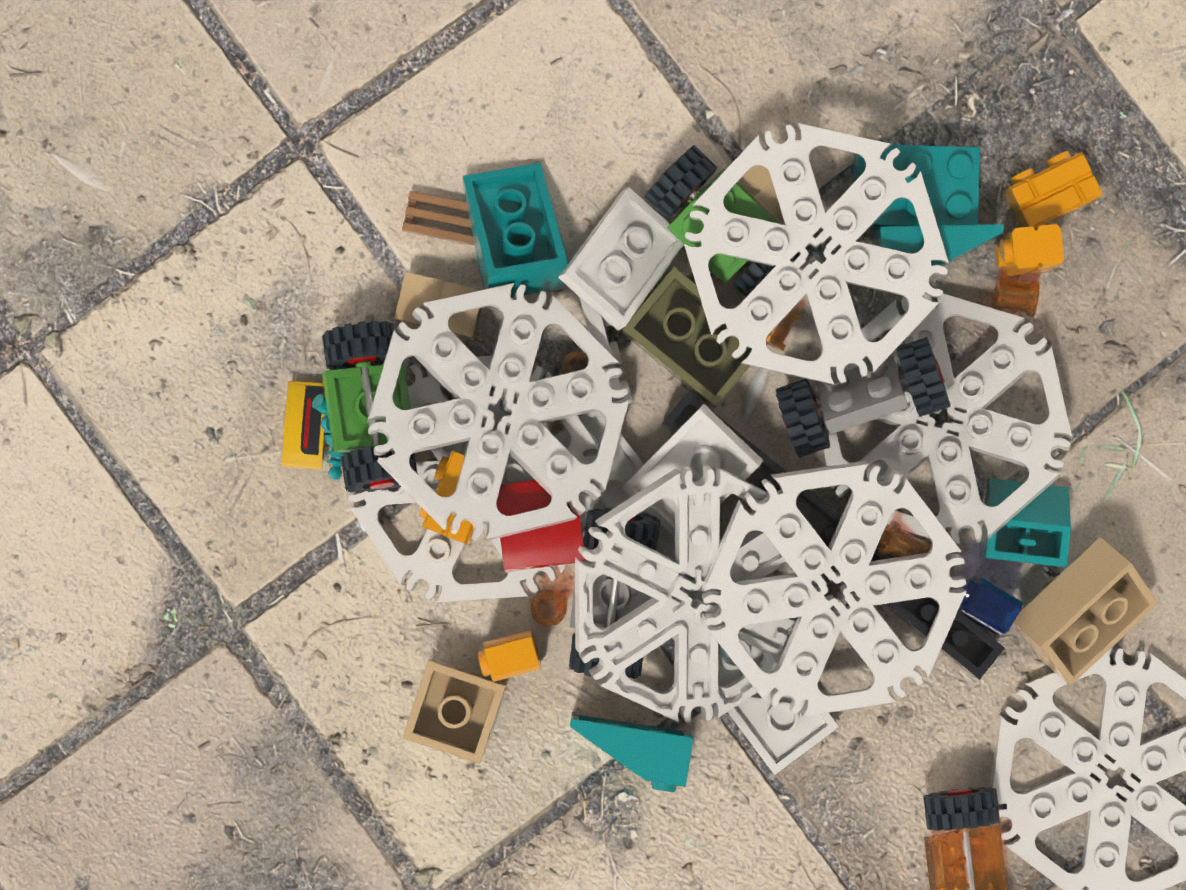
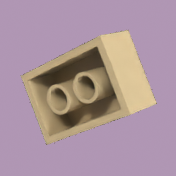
[1012,537,1159,686]

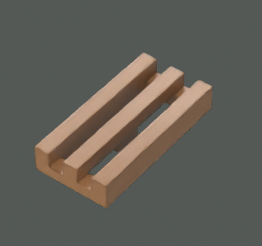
[402,191,474,246]

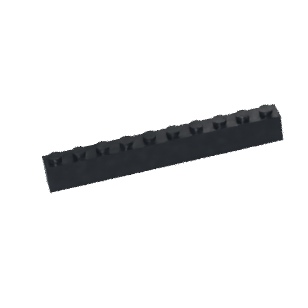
[662,392,1005,680]

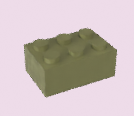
[622,267,768,409]

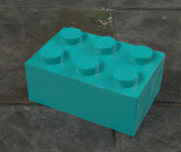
[853,145,980,230]

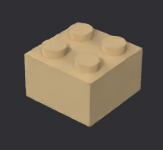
[403,659,507,764]

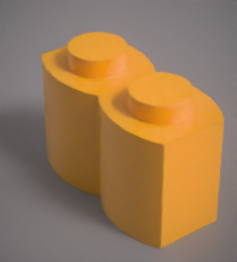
[477,629,542,682]

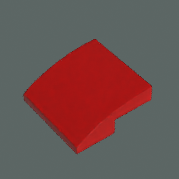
[496,480,586,572]

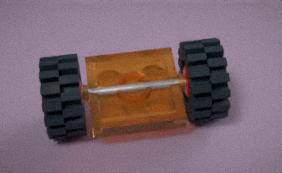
[923,787,1008,890]

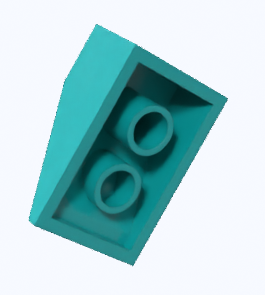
[462,163,568,298]
[872,224,1003,266]
[570,714,693,792]

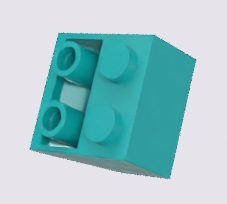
[979,478,1071,567]

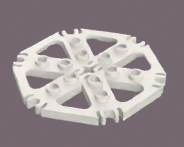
[684,123,949,385]
[367,283,629,542]
[815,293,1072,546]
[348,356,602,602]
[701,461,966,716]
[575,465,817,723]
[990,648,1186,890]

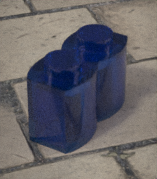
[956,576,1023,636]

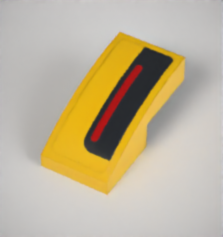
[282,381,326,470]

